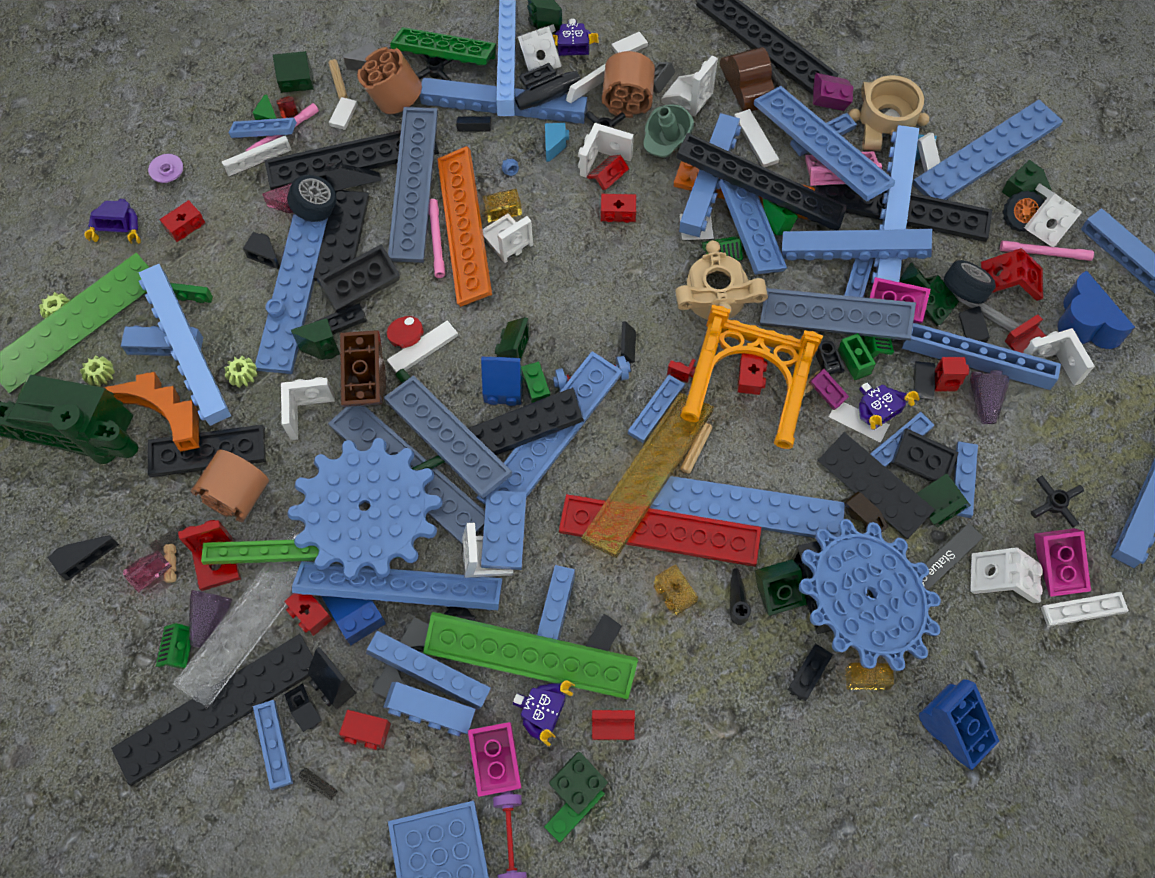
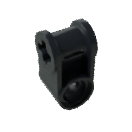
[816,340,845,375]

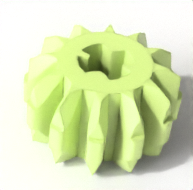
[38,292,70,319]
[80,355,115,387]
[224,356,257,388]

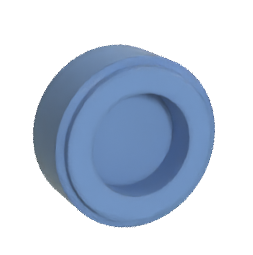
[266,298,285,317]

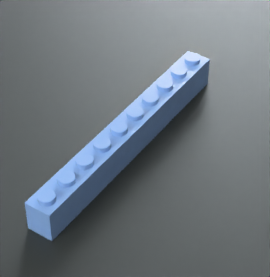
[496,0,516,116]
[871,125,919,283]
[138,264,231,426]

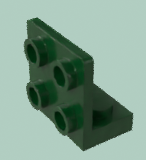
[925,275,959,326]
[916,474,971,528]

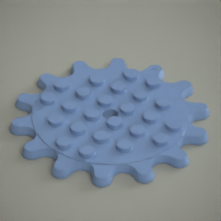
[287,438,443,581]
[799,519,941,671]

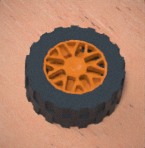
[1003,191,1044,232]

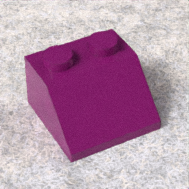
[813,73,853,111]

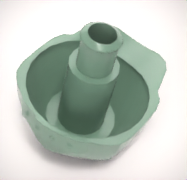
[643,104,694,158]

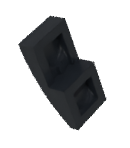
[913,361,935,400]

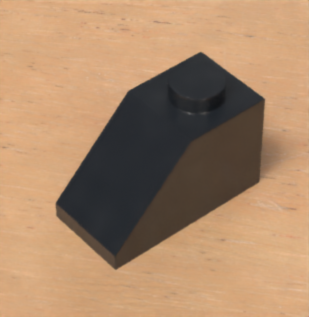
[243,232,280,269]
[284,683,322,732]

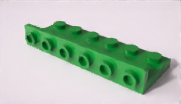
[390,27,496,65]

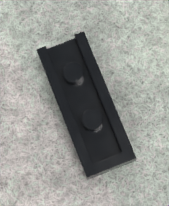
[314,303,367,334]
[787,643,834,701]

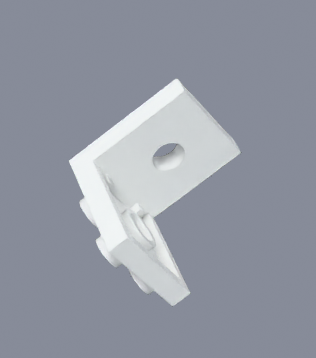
[518,24,562,71]
[578,123,634,178]
[1024,183,1082,247]
[482,214,533,263]
[1023,328,1095,386]
[281,377,335,440]
[462,523,513,578]
[970,547,1043,603]

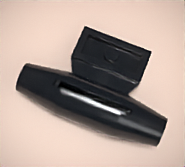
[515,63,581,110]

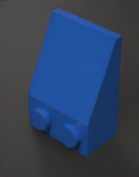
[481,356,523,406]
[321,596,386,646]

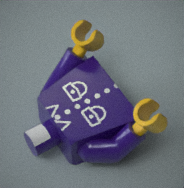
[553,19,599,56]
[84,199,141,244]
[859,382,920,430]
[513,680,575,746]

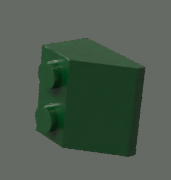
[527,0,562,33]
[273,51,314,93]
[1002,160,1052,199]
[495,317,530,361]
[291,318,340,360]
[754,559,807,616]

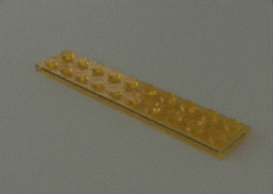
[581,393,714,558]

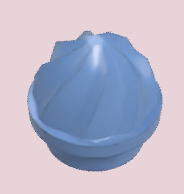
[501,158,519,176]

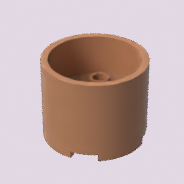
[357,47,422,114]
[602,51,655,118]
[191,450,269,522]

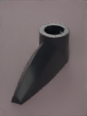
[730,568,751,625]

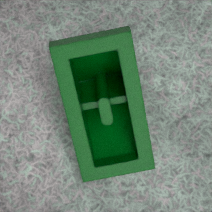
[253,94,277,120]

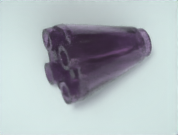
[970,370,1010,424]
[189,590,232,649]

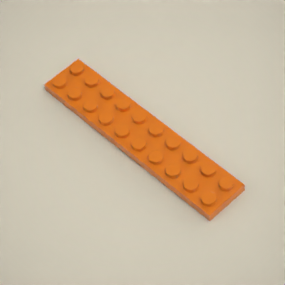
[437,146,492,307]

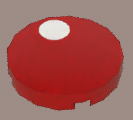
[387,316,424,348]

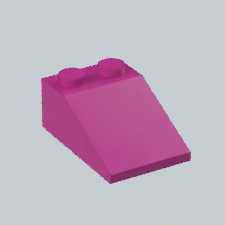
[870,277,931,323]
[1034,528,1091,597]
[468,722,522,797]

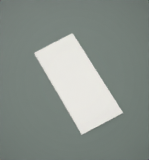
[829,402,890,443]

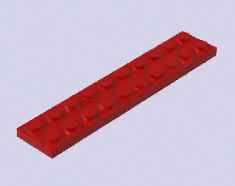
[559,494,761,567]

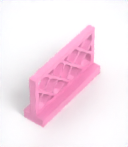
[805,151,882,186]

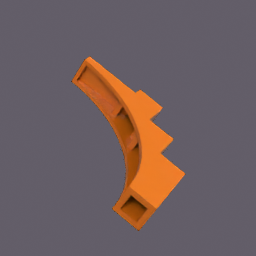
[103,372,199,452]

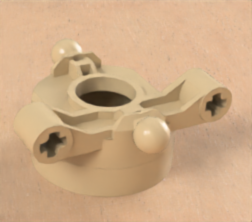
[848,75,929,152]
[675,240,768,320]

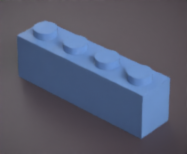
[121,325,203,356]
[537,565,575,640]
[383,682,475,737]

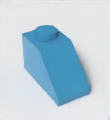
[545,123,569,162]

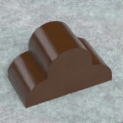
[720,47,774,111]
[340,330,386,407]

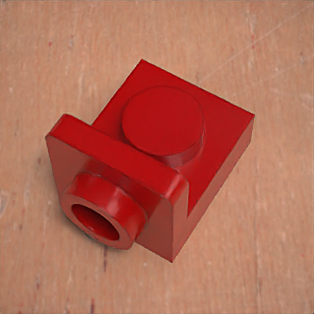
[667,359,696,383]

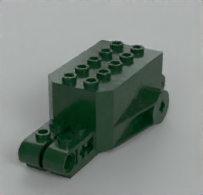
[0,374,138,464]

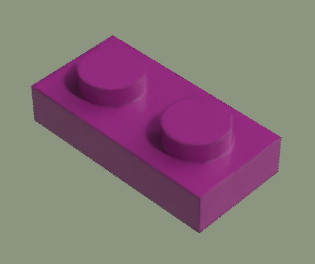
[809,369,849,410]

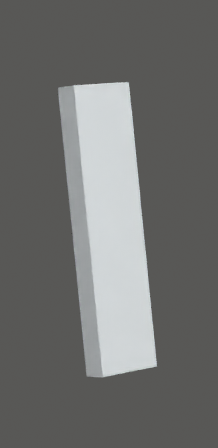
[566,64,605,103]
[734,109,779,168]
[222,135,291,176]
[387,320,458,373]
[1041,592,1128,627]

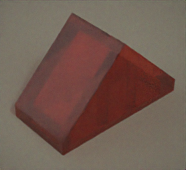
[276,95,299,118]

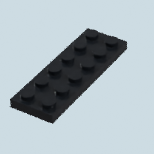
[314,190,370,282]
[468,387,584,455]
[148,424,266,478]
[818,432,935,540]

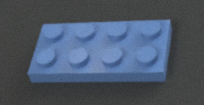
[481,490,526,570]

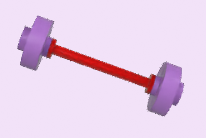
[493,791,527,878]

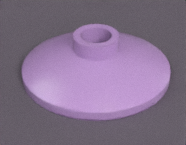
[148,154,183,183]

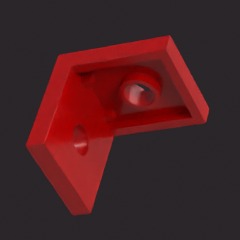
[981,248,1043,301]
[178,520,241,591]

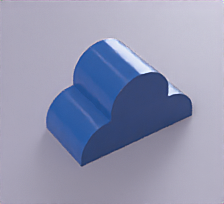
[1057,271,1135,349]
[919,679,999,770]

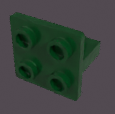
[549,752,608,814]

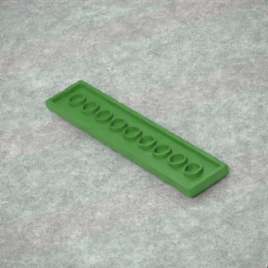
[0,252,149,393]
[423,612,638,699]

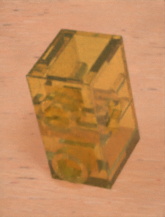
[482,189,522,222]
[654,564,698,616]
[845,663,894,690]

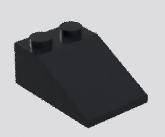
[308,647,356,710]

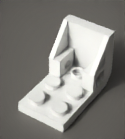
[661,56,718,116]

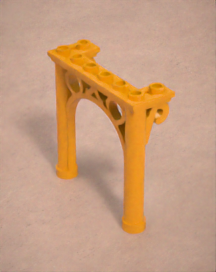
[680,304,823,449]

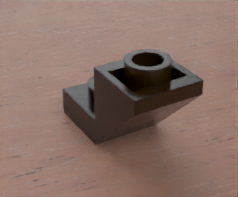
[844,492,888,533]

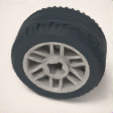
[287,175,337,222]
[944,260,996,304]

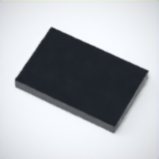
[891,428,959,483]

